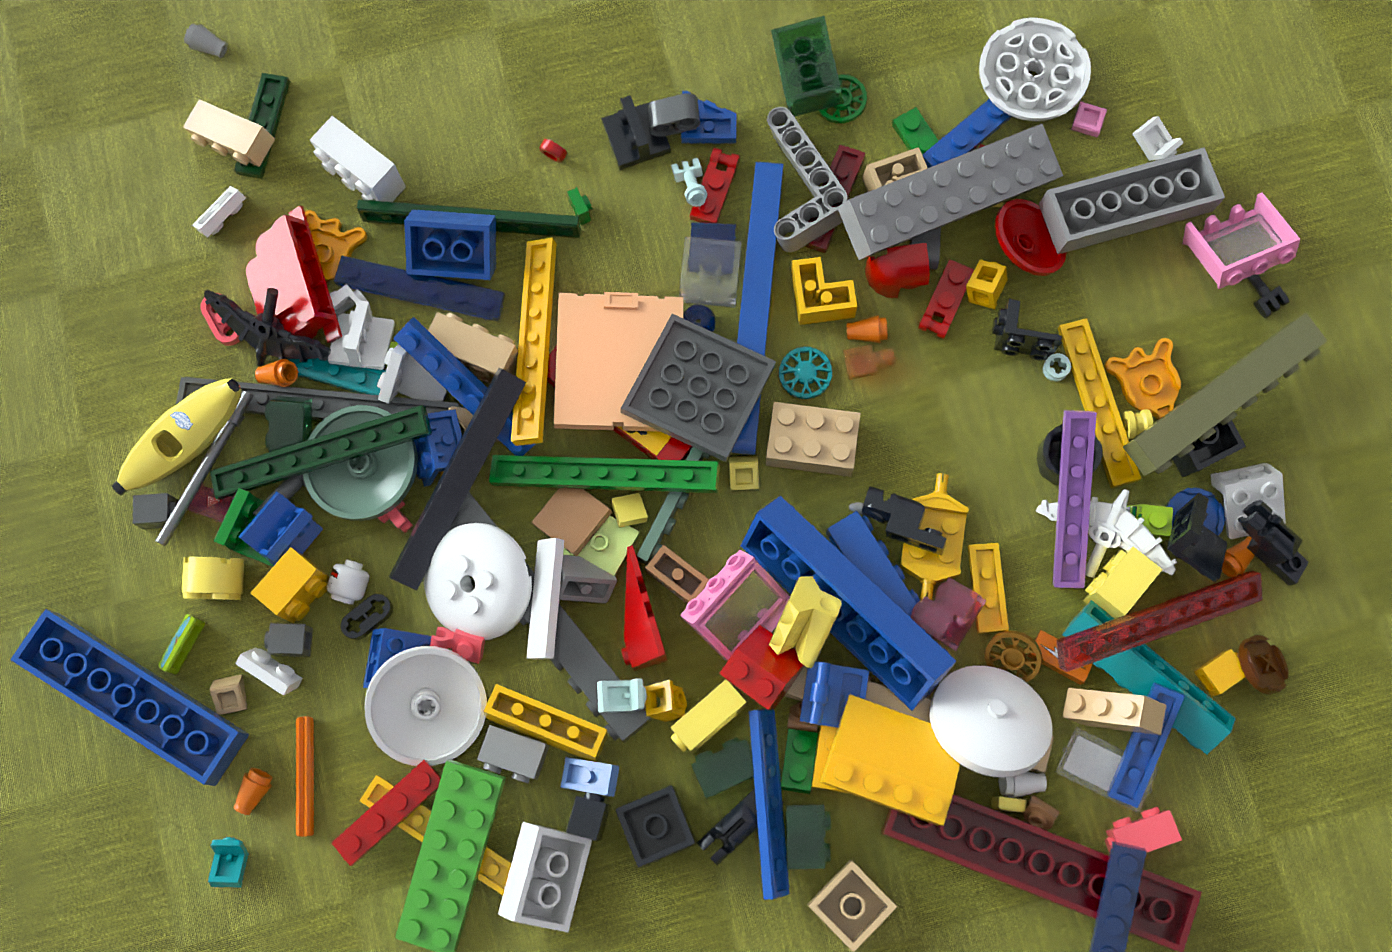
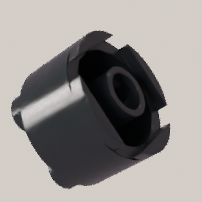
[1037,424,1103,486]

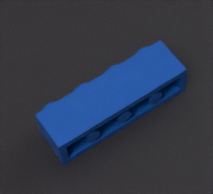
[826,511,921,618]

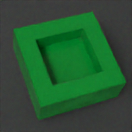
[567,187,593,226]

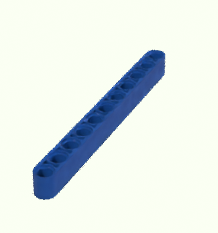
[731,161,783,455]

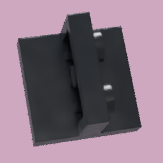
[602,95,671,170]

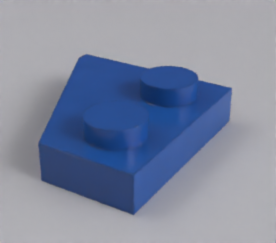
[681,90,736,143]

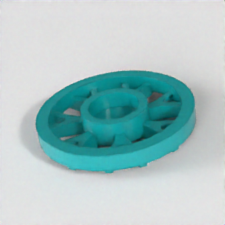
[779,347,832,399]

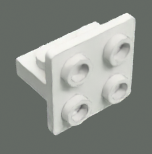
[328,300,395,370]

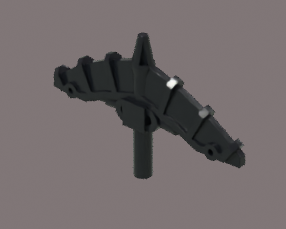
[204,288,331,367]

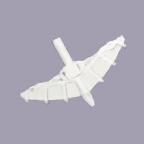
[1036,489,1177,578]

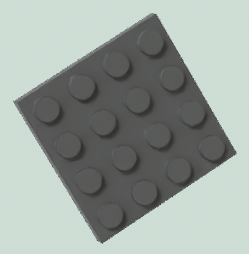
[621,314,776,462]

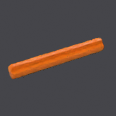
[296,716,314,837]

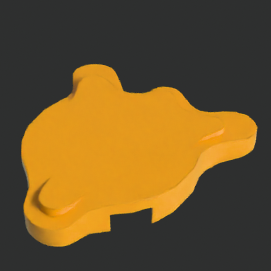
[305,210,368,282]
[1104,338,1181,420]

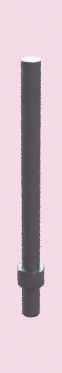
[155,391,254,546]

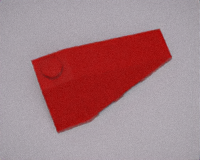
[621,545,668,671]

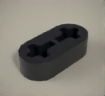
[341,594,393,640]

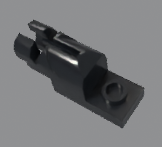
[861,486,947,555]
[1238,500,1309,586]
[697,788,784,866]

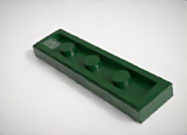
[234,73,290,179]

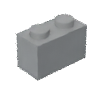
[477,725,549,783]

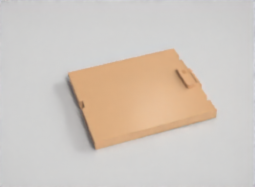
[554,292,683,431]

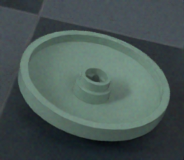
[303,405,418,521]

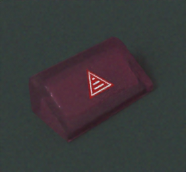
[187,485,234,523]

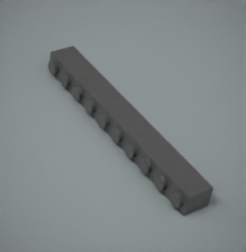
[448,492,652,743]

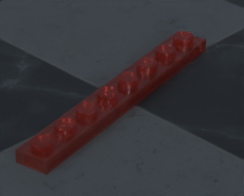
[1056,570,1263,672]

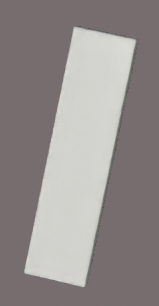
[527,538,564,660]

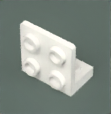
[1211,463,1286,539]

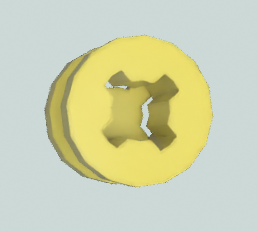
[1122,409,1153,440]

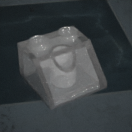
[679,237,741,307]

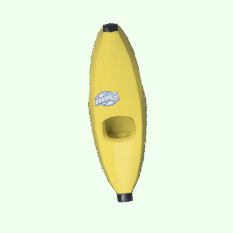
[111,378,242,496]

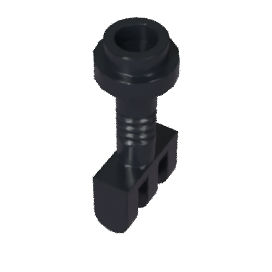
[1243,255,1290,319]

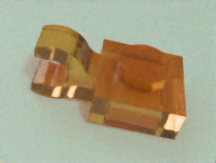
[843,345,895,380]

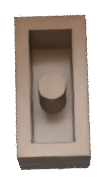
[645,545,709,604]

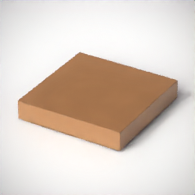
[531,488,612,556]

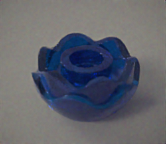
[683,304,716,332]

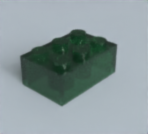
[771,15,844,117]

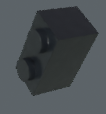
[566,791,611,841]

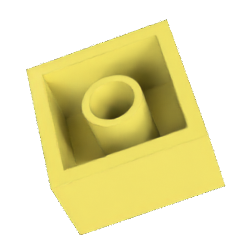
[1083,546,1162,621]

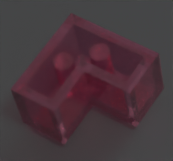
[911,577,987,651]

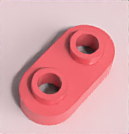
[201,293,240,346]

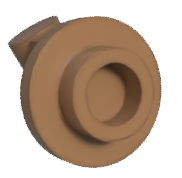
[787,702,818,732]
[1024,795,1060,830]

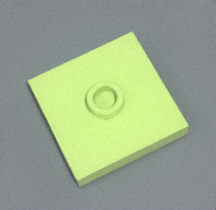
[563,516,640,577]

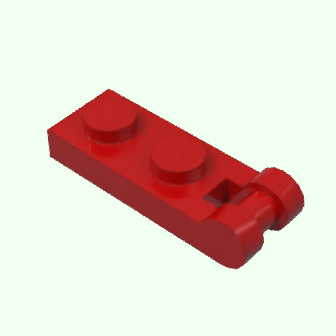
[690,147,741,227]
[918,259,974,339]

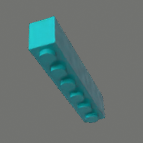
[1062,600,1236,755]

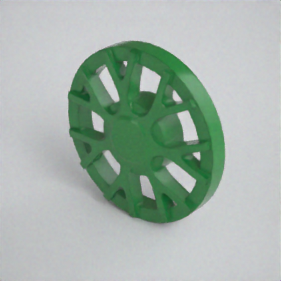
[816,74,867,124]

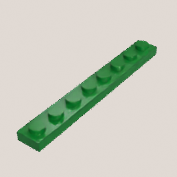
[489,455,720,493]

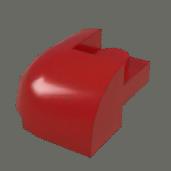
[865,243,930,298]

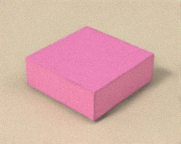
[1071,101,1107,137]

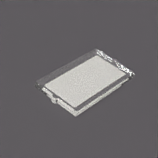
[1056,727,1159,813]

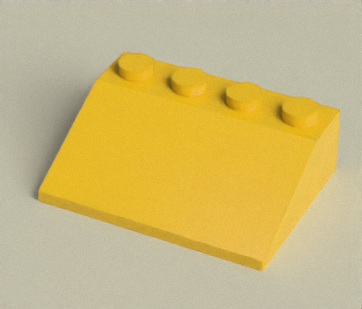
[820,694,960,825]

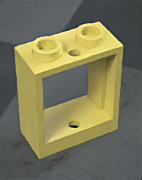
[671,679,747,754]

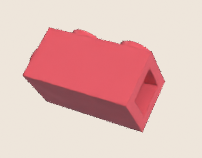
[1105,806,1182,853]

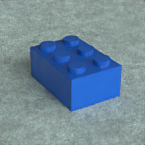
[404,210,496,280]

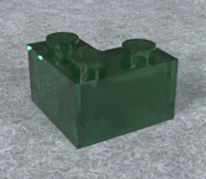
[785,805,831,869]

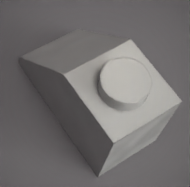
[559,555,617,603]

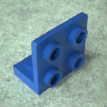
[414,410,462,487]
[363,628,432,689]

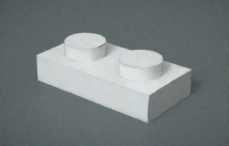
[193,186,246,237]
[236,647,303,695]

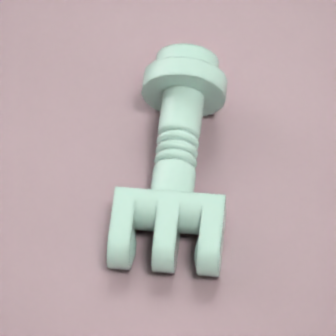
[671,158,707,207]

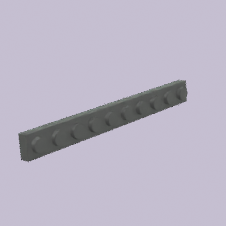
[176,377,461,420]

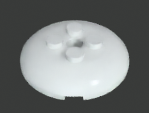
[979,18,1091,121]
[424,523,532,640]

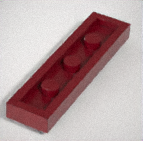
[805,144,866,254]

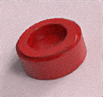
[539,139,568,163]

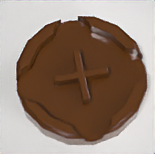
[1238,634,1289,695]

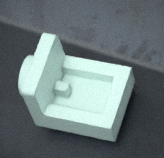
[597,678,647,713]

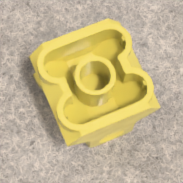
[769,576,842,668]

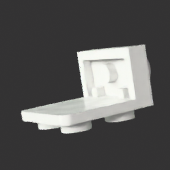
[377,344,447,404]

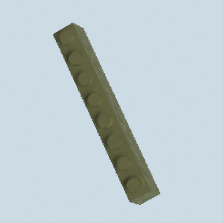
[1123,313,1328,476]

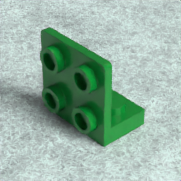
[214,488,274,567]

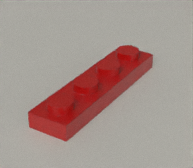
[331,759,441,866]

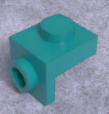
[208,837,249,888]

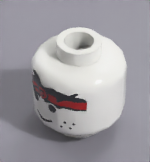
[326,559,369,604]

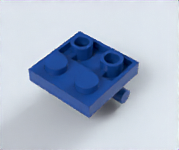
[799,662,869,728]

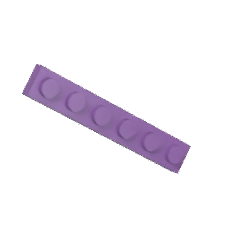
[1053,410,1096,588]

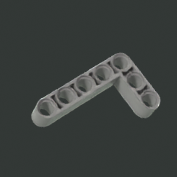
[767,107,849,252]

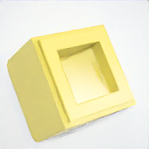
[729,456,759,490]

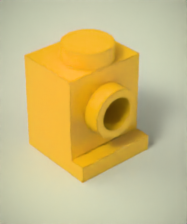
[966,260,1008,309]
[644,680,687,722]

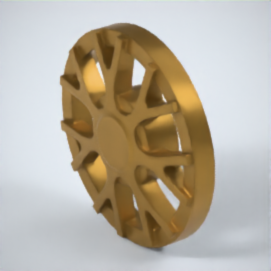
[985,631,1042,682]

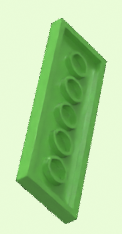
[395,759,506,952]

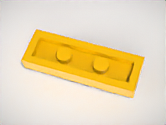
[968,543,1009,634]

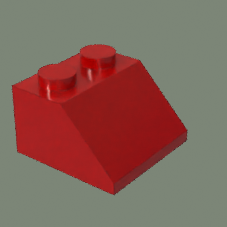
[719,625,805,710]

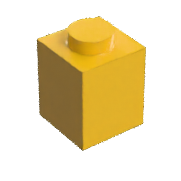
[1194,649,1246,696]

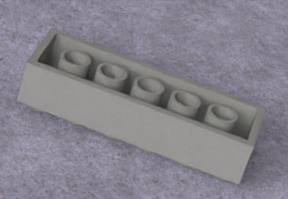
[1039,148,1225,254]

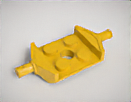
[900,473,969,603]

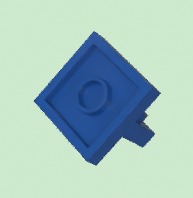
[238,492,323,565]

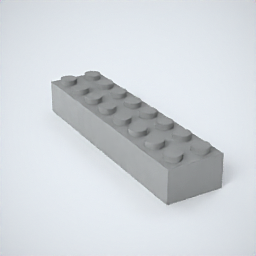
[837,124,1063,260]

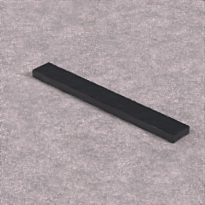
[389,368,526,591]

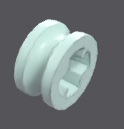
[1043,353,1071,382]

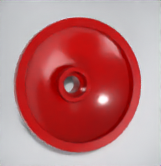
[995,199,1067,276]

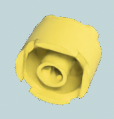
[182,557,245,600]

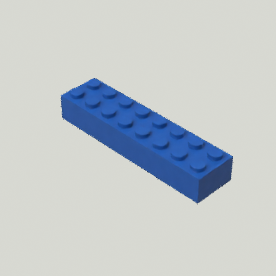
[740,496,956,711]
[10,609,249,786]

